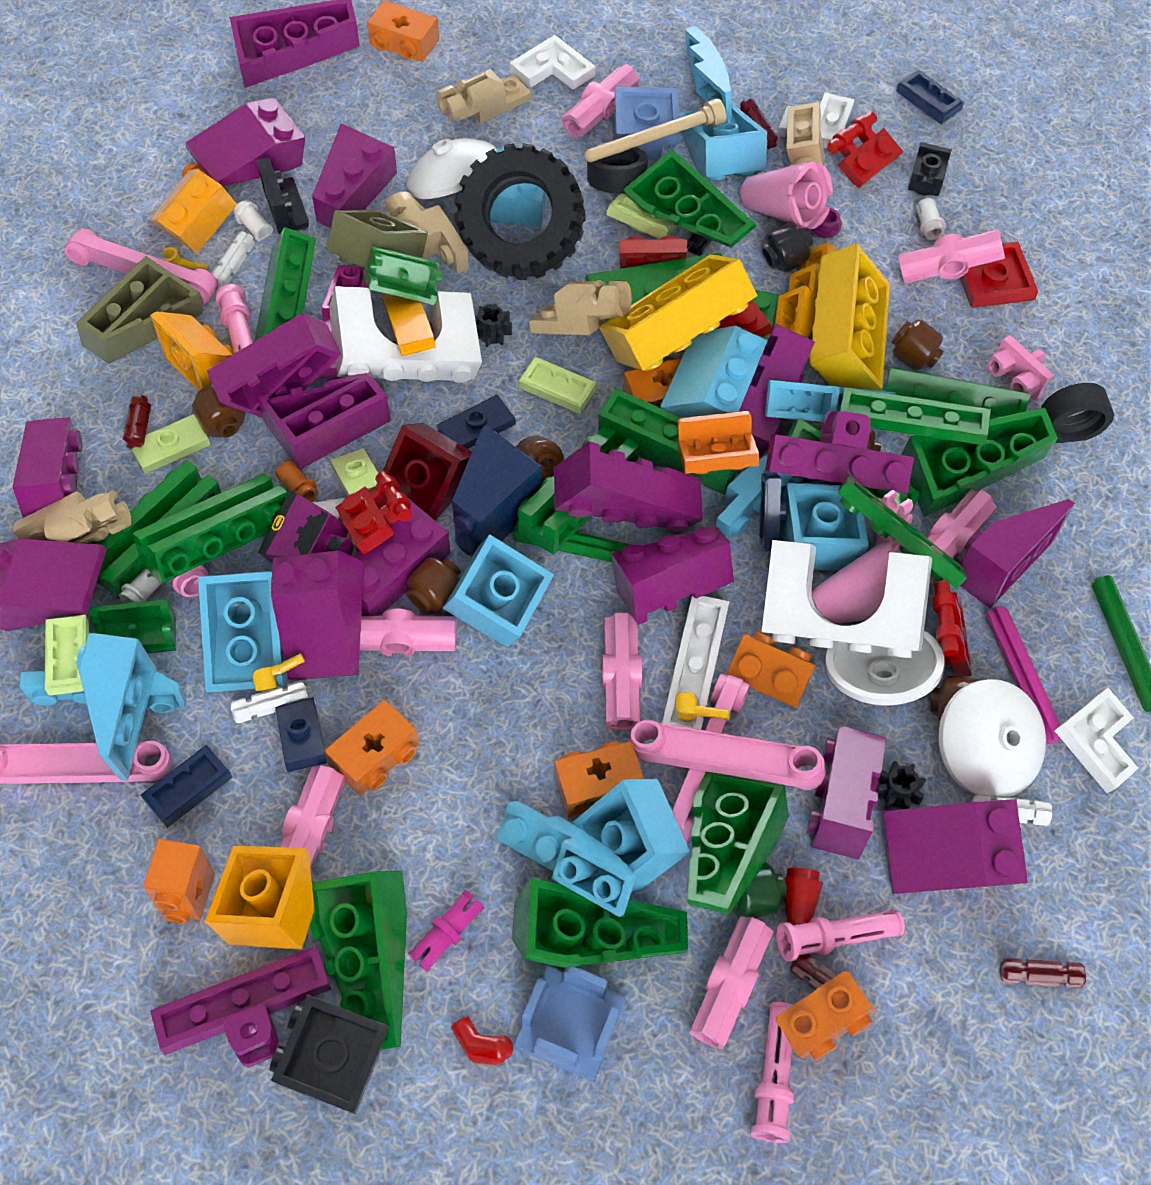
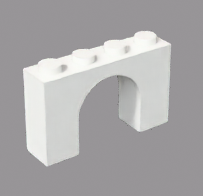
[329,286,482,383]
[762,540,932,658]

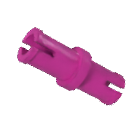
[408,890,485,972]

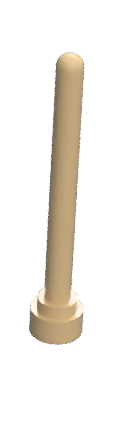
[584,98,726,162]

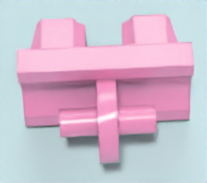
[986,335,1054,401]

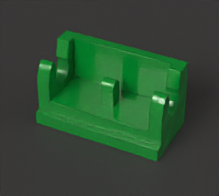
[363,245,442,305]
[90,599,176,654]

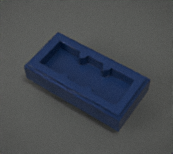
[896,69,964,125]
[437,395,516,449]
[759,471,786,551]
[275,698,327,772]
[141,745,233,828]

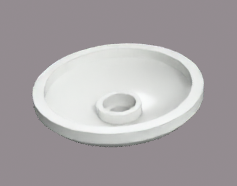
[407,138,497,199]
[826,624,945,706]
[939,679,1046,799]

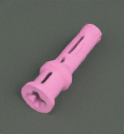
[215,284,253,354]
[776,909,905,962]
[750,1002,795,1143]

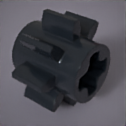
[475,304,512,347]
[876,761,926,811]

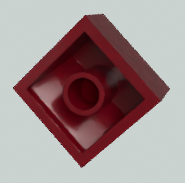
[383,423,472,521]

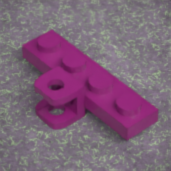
[765,411,914,493]
[150,946,332,1067]

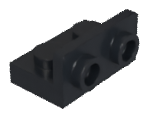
[257,158,309,234]

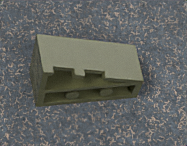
[76,256,203,364]

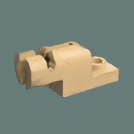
[436,69,532,124]
[787,102,824,166]
[385,192,469,274]
[528,280,632,335]
[13,491,131,544]

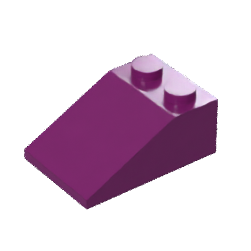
[186,97,305,186]
[958,499,1075,608]
[0,538,107,631]
[271,550,364,680]
[882,799,1028,894]

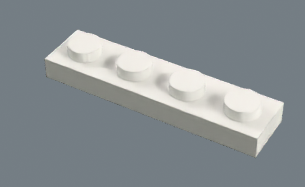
[662,594,729,730]

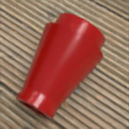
[784,867,823,925]

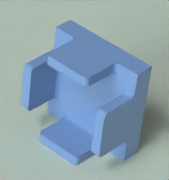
[613,86,680,160]
[514,966,627,1082]

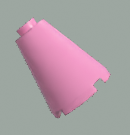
[740,161,833,229]
[812,541,893,625]

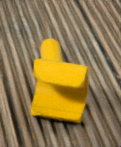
[160,247,210,271]
[252,653,305,691]
[675,692,730,722]

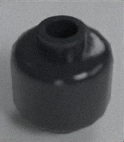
[761,222,813,272]

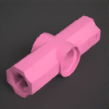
[562,64,640,138]
[899,229,1005,284]
[927,489,997,584]
[360,608,457,657]
[602,613,642,730]
[280,765,346,872]
[689,916,774,1050]

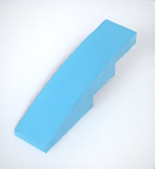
[685,26,732,120]
[765,380,896,422]

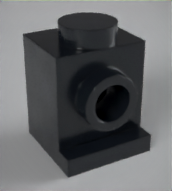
[908,142,952,197]

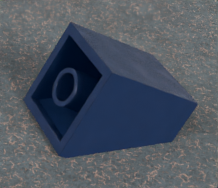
[452,425,541,555]

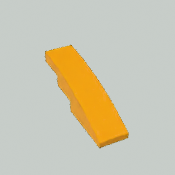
[775,242,836,338]
[381,293,436,356]

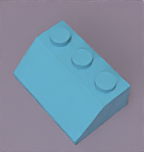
[660,326,768,418]

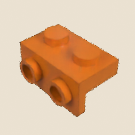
[677,411,759,474]
[726,630,817,708]
[776,971,878,1061]

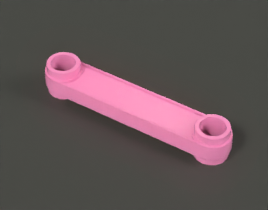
[64,228,218,307]
[671,673,750,844]
[630,720,825,790]
[0,740,172,784]

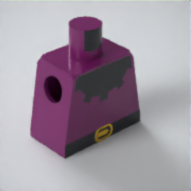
[258,491,353,564]

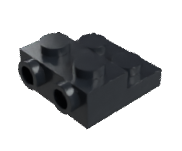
[269,995,390,1115]

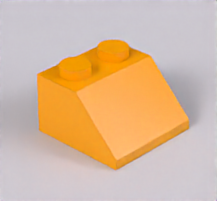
[149,169,237,253]
[150,311,234,391]
[205,846,315,950]

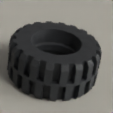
[454,143,586,280]

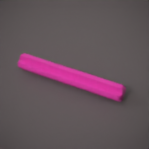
[987,606,1062,745]

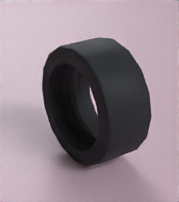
[587,147,648,193]
[1041,382,1114,443]

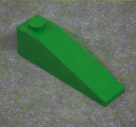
[623,149,756,248]
[687,771,789,915]
[309,870,407,1049]
[512,878,688,967]

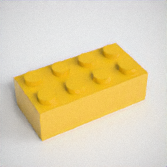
[809,243,890,391]
[599,254,758,371]

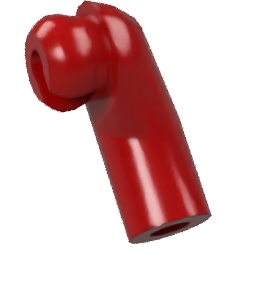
[451,1016,514,1065]

